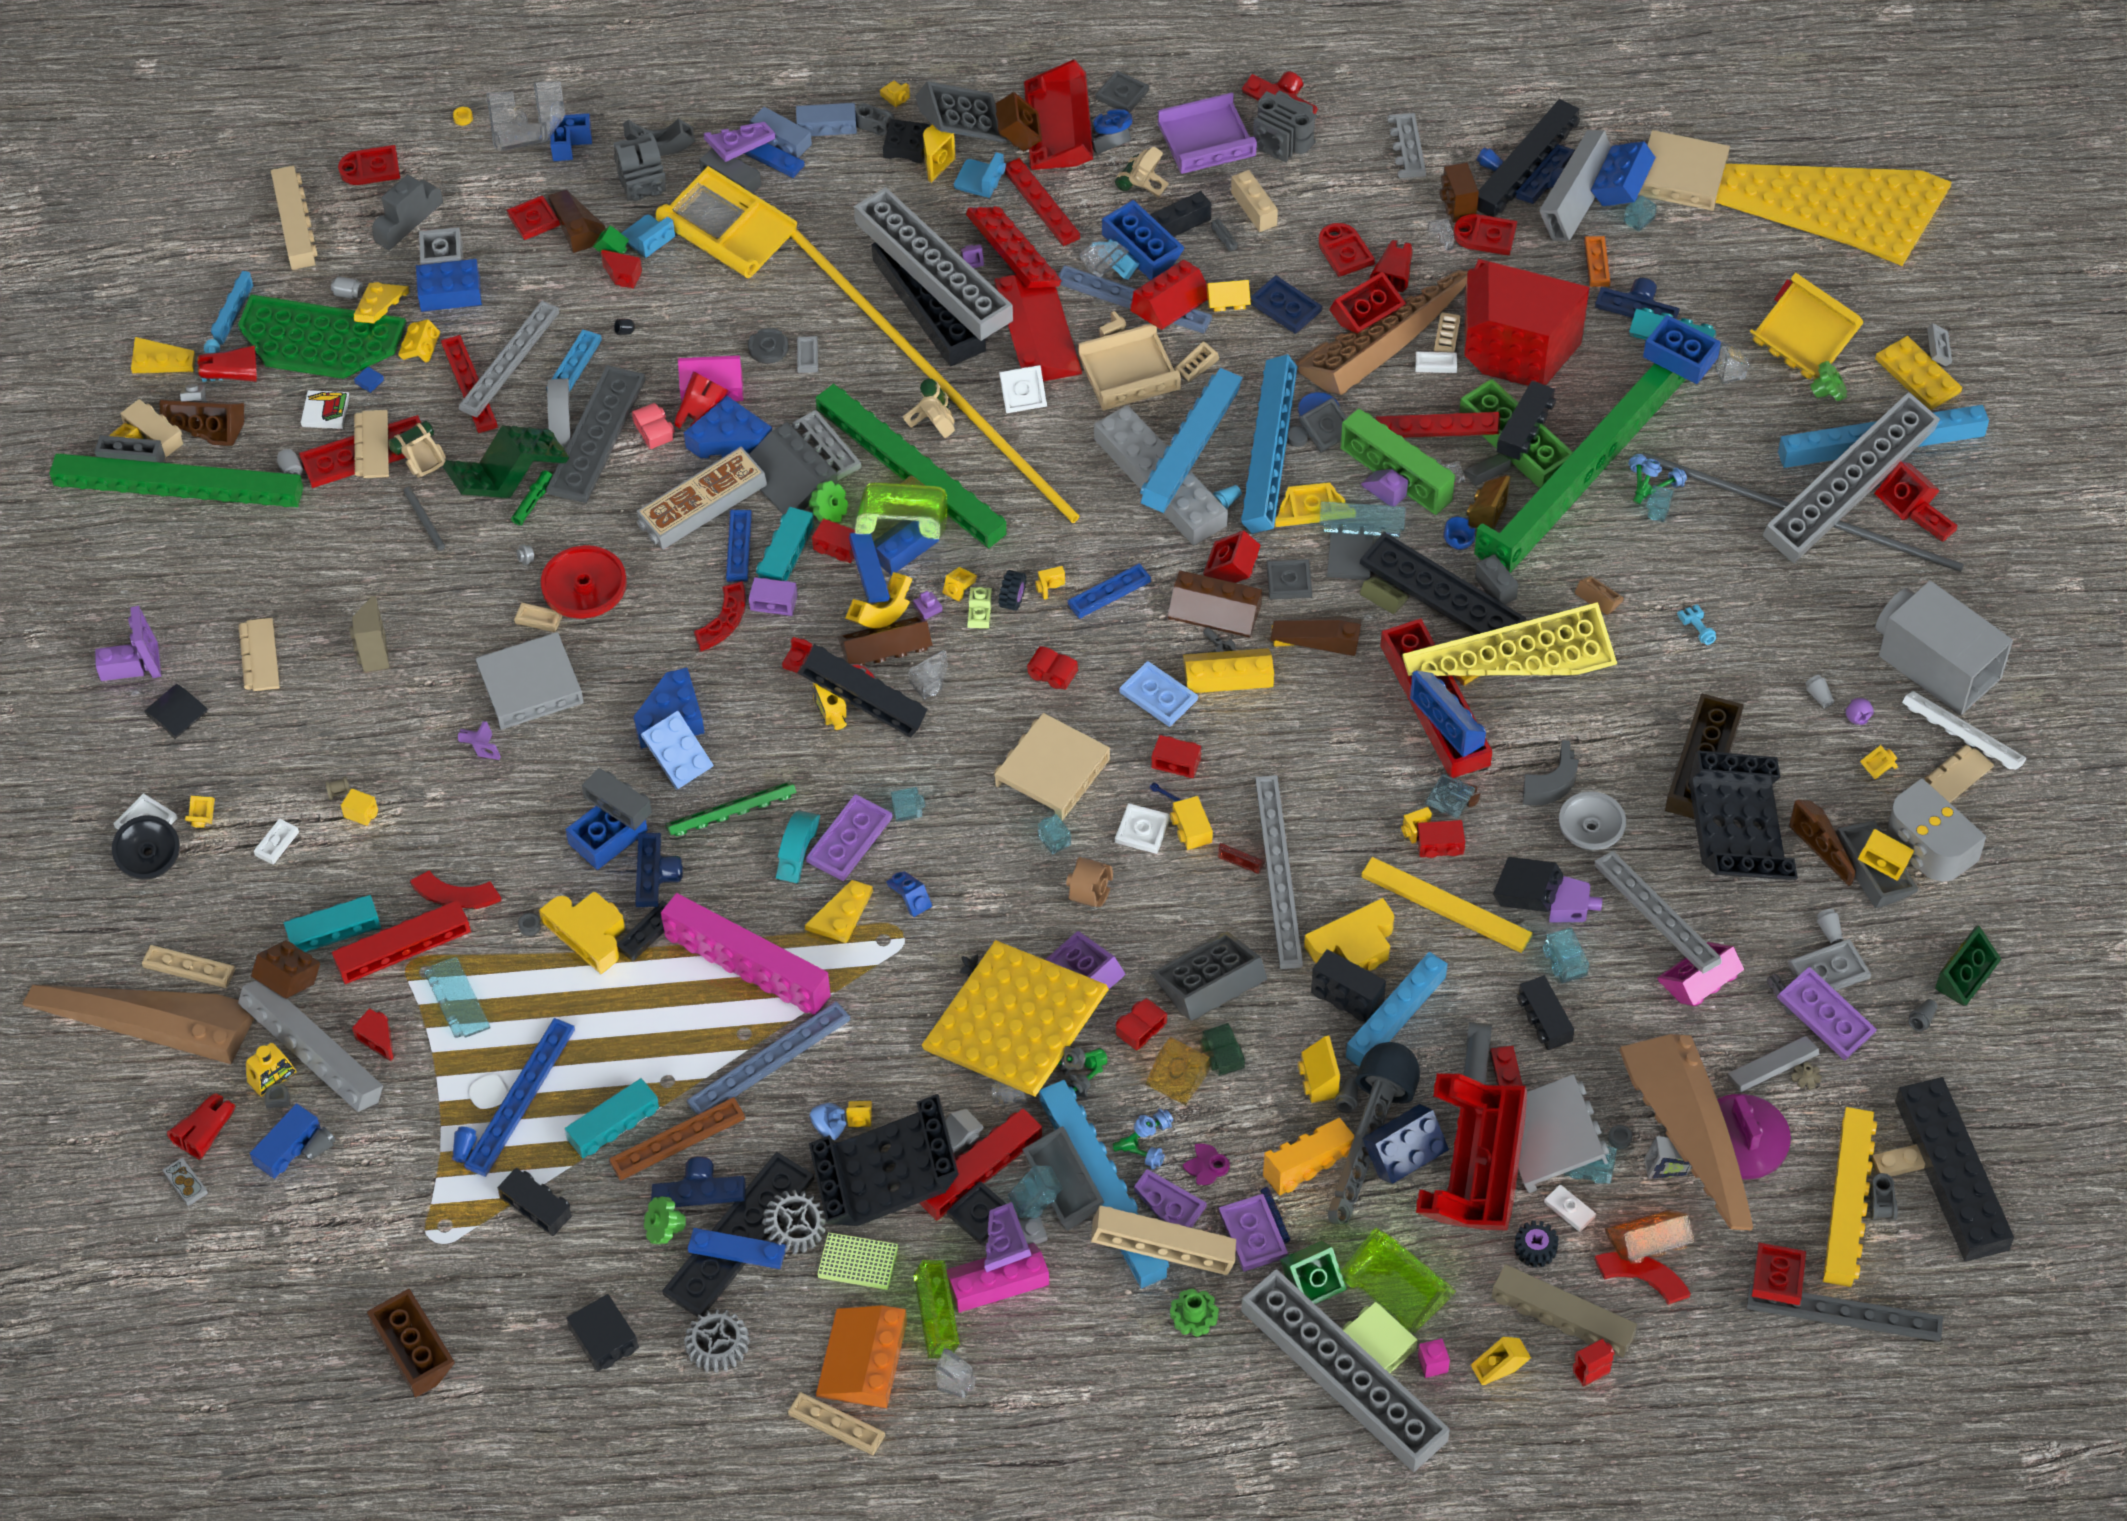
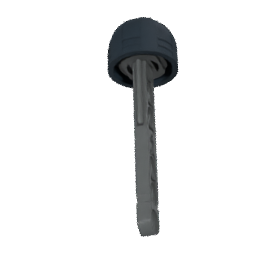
[1328,1042,1420,1225]

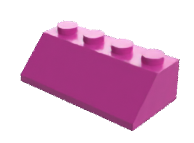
[944,1243,1049,1313]

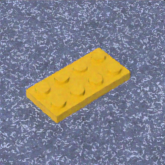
[1875,336,1962,411]

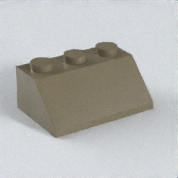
[349,596,390,672]

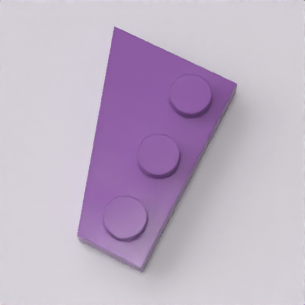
[704,122,775,162]
[1134,1169,1207,1228]
[984,1202,1032,1272]

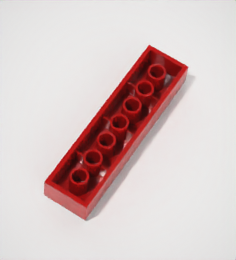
[1380,618,1493,779]

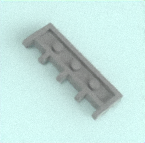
[1387,113,1426,178]
[792,410,862,480]

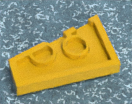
[354,282,409,323]
[131,337,196,373]
[805,880,873,943]

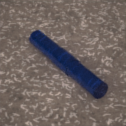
[1260,1187,1291,1244]

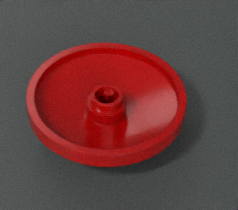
[541,545,627,619]

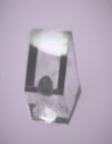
[1079,242,1129,277]
[1715,342,1749,384]
[908,650,948,700]
[936,1348,976,1398]

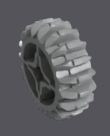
[762,1190,826,1254]
[684,1309,750,1373]

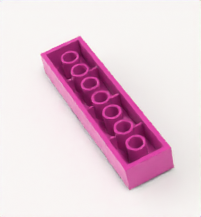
[661,893,831,1015]

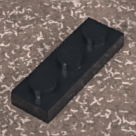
[617,900,667,962]

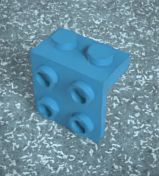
[954,152,1006,198]
[621,214,675,258]

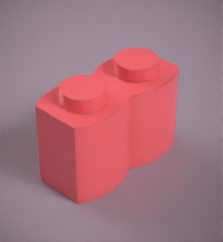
[632,403,675,450]

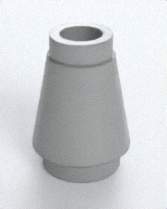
[1805,675,1834,708]
[1817,909,1843,944]

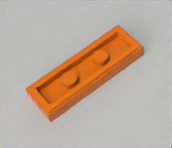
[1584,236,1610,287]

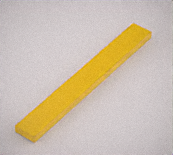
[1361,857,1532,953]

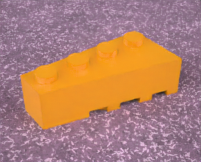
[1263,1117,1355,1196]

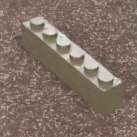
[1491,1264,1637,1358]

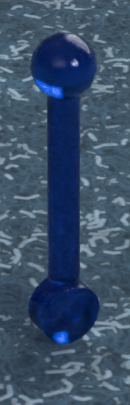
[1150,782,1181,802]

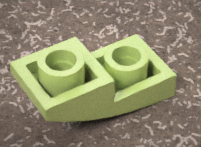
[968,587,992,628]

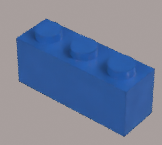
[249,1103,321,1179]

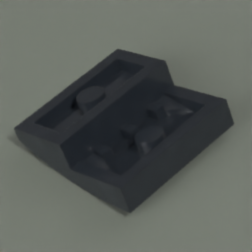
[144,683,208,739]

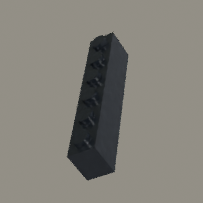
[797,644,928,738]

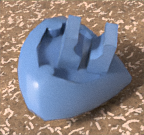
[809,1103,847,1140]

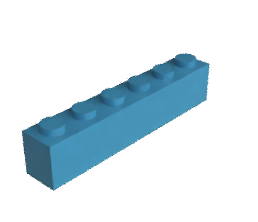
[1346,952,1448,1067]

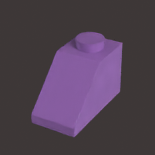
[1361,469,1408,508]

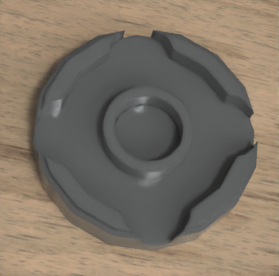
[748,328,789,364]

